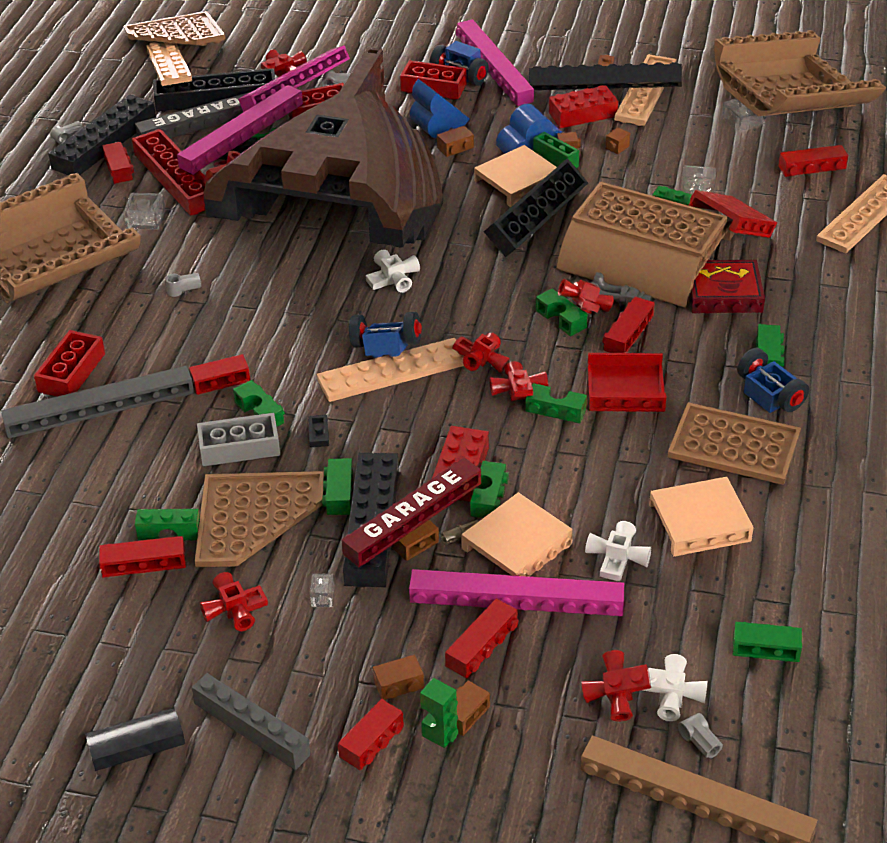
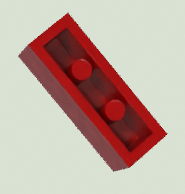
[102,142,134,184]
[189,354,250,395]
[338,699,404,771]

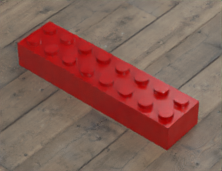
[132,129,206,216]

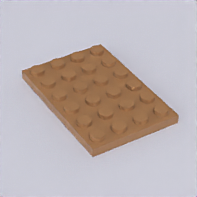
[668,402,801,485]

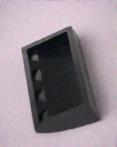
[85,708,185,771]

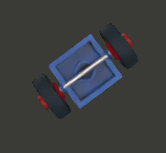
[430,41,489,86]
[349,312,422,358]
[737,348,809,413]

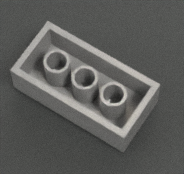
[197,413,280,466]

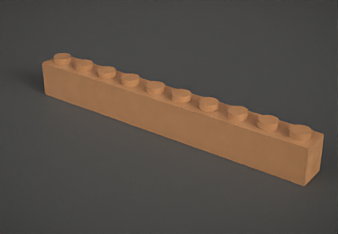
[581,735,818,843]

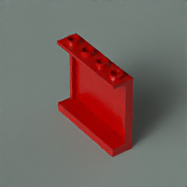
[688,190,778,238]
[588,353,667,412]

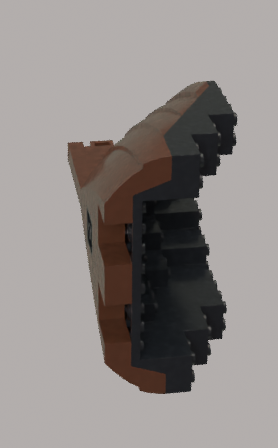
[204,47,443,247]

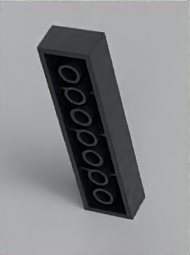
[153,68,275,112]
[48,94,156,176]
[483,158,588,258]
[343,452,399,587]

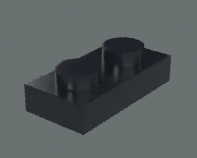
[308,415,329,447]

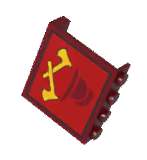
[691,260,765,313]

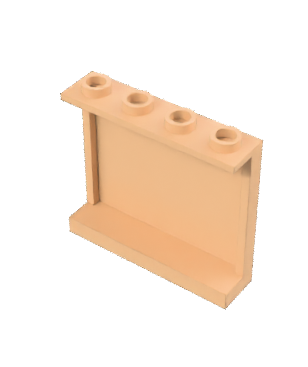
[474,145,556,207]
[649,477,753,557]
[461,492,573,577]

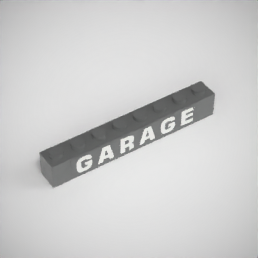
[135,92,250,138]

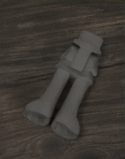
[591,272,652,307]

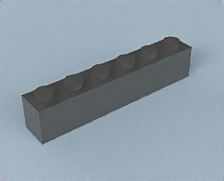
[192,673,311,771]

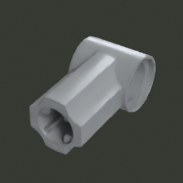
[322,70,351,86]
[50,121,83,144]
[165,273,201,297]
[678,713,723,759]

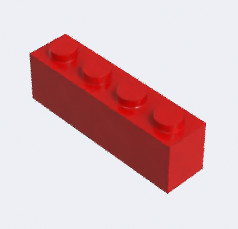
[778,145,849,177]
[603,296,655,353]
[99,536,186,578]
[445,598,518,679]

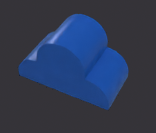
[410,79,470,138]
[496,104,563,154]

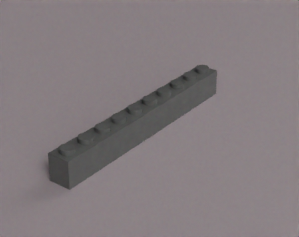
[1,365,194,439]

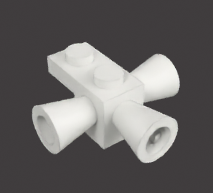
[366,250,420,292]
[585,521,651,581]
[643,654,708,721]

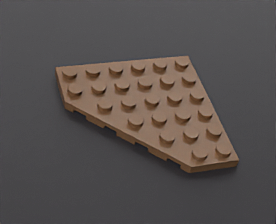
[123,11,225,46]
[195,471,324,567]

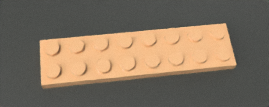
[146,42,192,86]
[615,54,677,126]
[816,174,887,253]
[317,338,464,402]

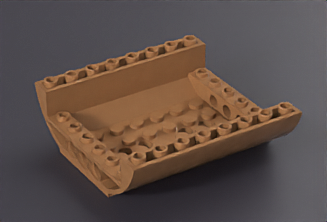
[714,30,886,116]
[0,173,141,303]
[557,182,735,308]

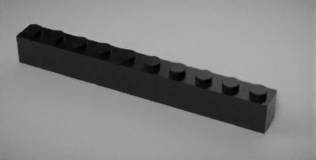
[528,62,682,91]

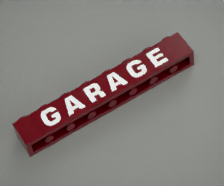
[341,458,481,567]

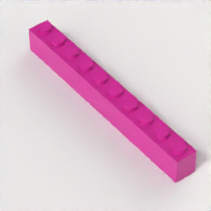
[456,19,534,106]
[238,45,350,112]
[177,85,303,174]
[409,569,624,616]

